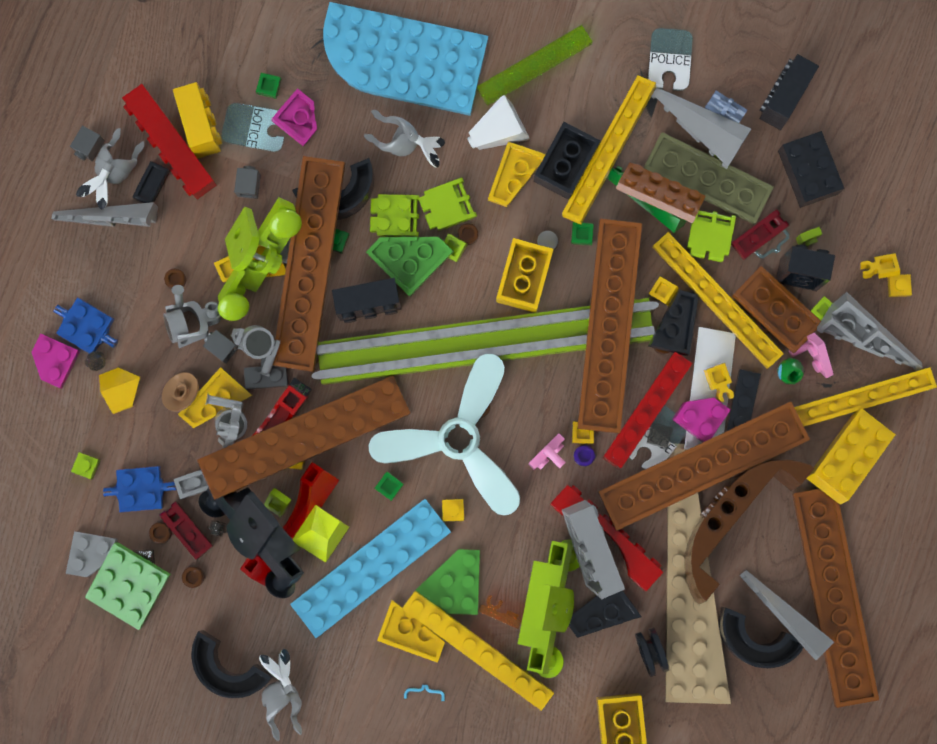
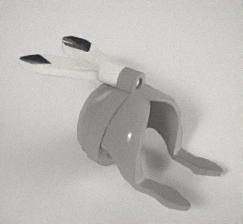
[364,110,445,168]
[76,128,144,210]
[259,649,302,741]

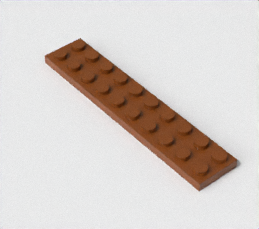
[273,156,346,372]
[577,219,642,434]
[197,376,410,500]
[598,402,810,531]
[792,489,879,708]

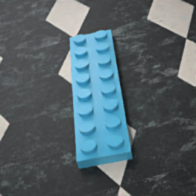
[290,499,451,638]

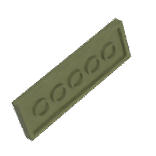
[644,132,774,225]

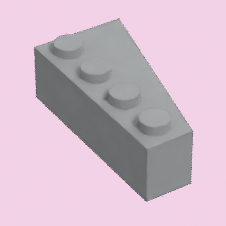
[562,500,625,599]

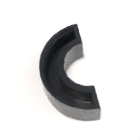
[292,158,374,220]
[719,606,804,669]
[191,630,274,698]

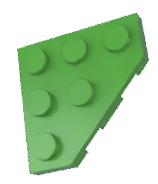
[366,237,454,296]
[416,549,480,615]

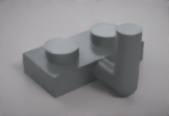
[244,357,288,390]

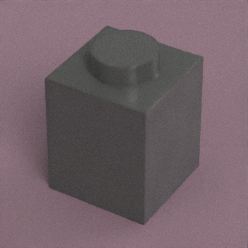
[70,125,105,162]
[234,166,261,199]
[203,330,238,364]

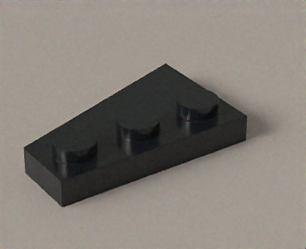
[648,290,699,356]
[569,590,642,638]

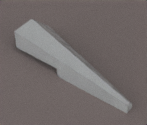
[651,88,751,169]
[51,202,158,227]
[817,292,923,371]
[740,570,834,660]

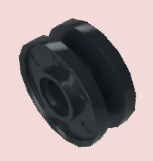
[635,627,669,677]

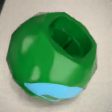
[777,358,805,384]

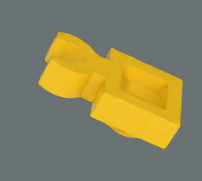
[860,253,900,279]
[703,363,734,402]

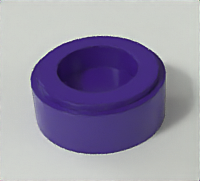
[574,445,595,467]

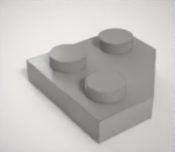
[66,531,118,577]

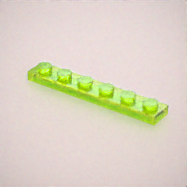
[477,25,593,106]

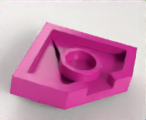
[271,88,317,147]
[31,333,80,389]
[672,397,730,443]

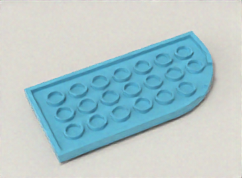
[323,2,488,116]

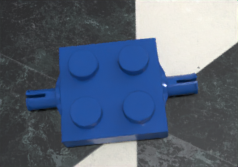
[53,298,118,355]
[103,466,177,512]

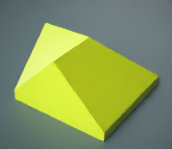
[292,505,349,562]

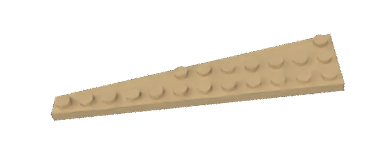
[665,443,731,704]

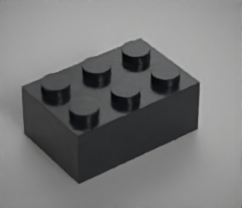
[759,54,819,131]
[533,122,601,200]
[778,131,845,208]
[776,245,835,291]
[332,278,401,323]

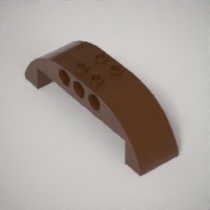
[684,460,814,604]

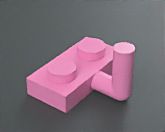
[789,333,834,378]
[528,433,566,470]

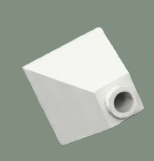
[467,95,530,150]

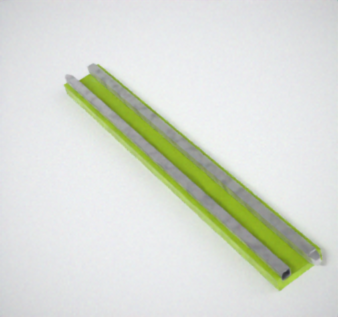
[312,298,659,385]

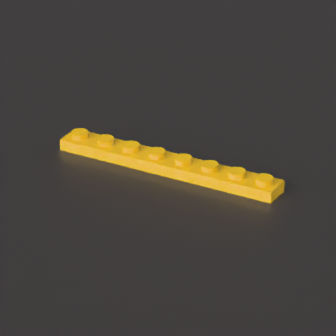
[562,75,656,224]
[652,232,784,369]
[794,367,937,427]
[402,590,554,711]

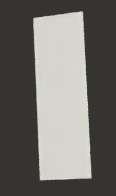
[684,327,736,450]

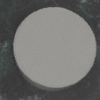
[537,231,558,251]

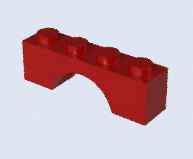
[252,385,308,436]

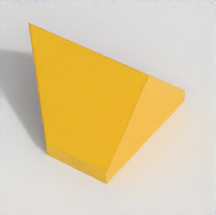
[99,367,140,414]

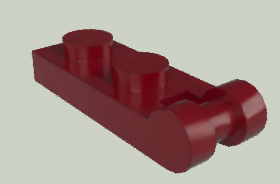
[731,209,790,260]
[159,501,213,560]

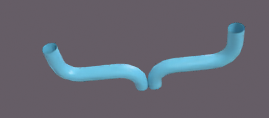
[404,685,445,701]

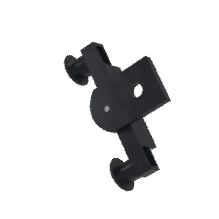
[198,487,304,599]

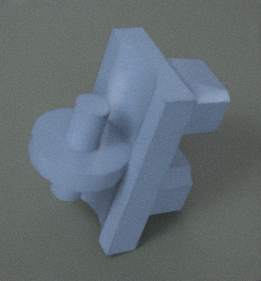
[705,91,747,123]

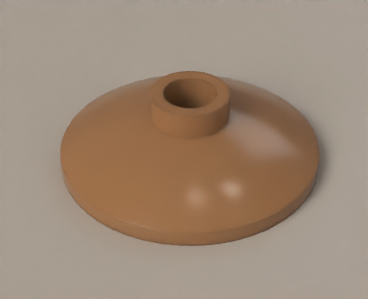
[162,372,199,412]

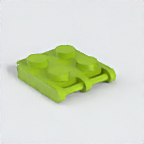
[418,178,477,231]
[370,194,420,237]
[687,211,736,262]

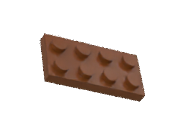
[616,162,706,223]
[732,266,821,354]

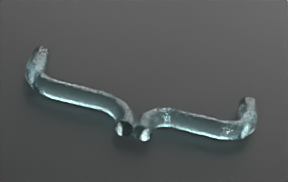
[755,229,789,258]

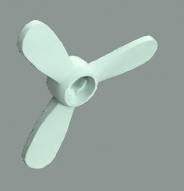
[369,354,520,515]

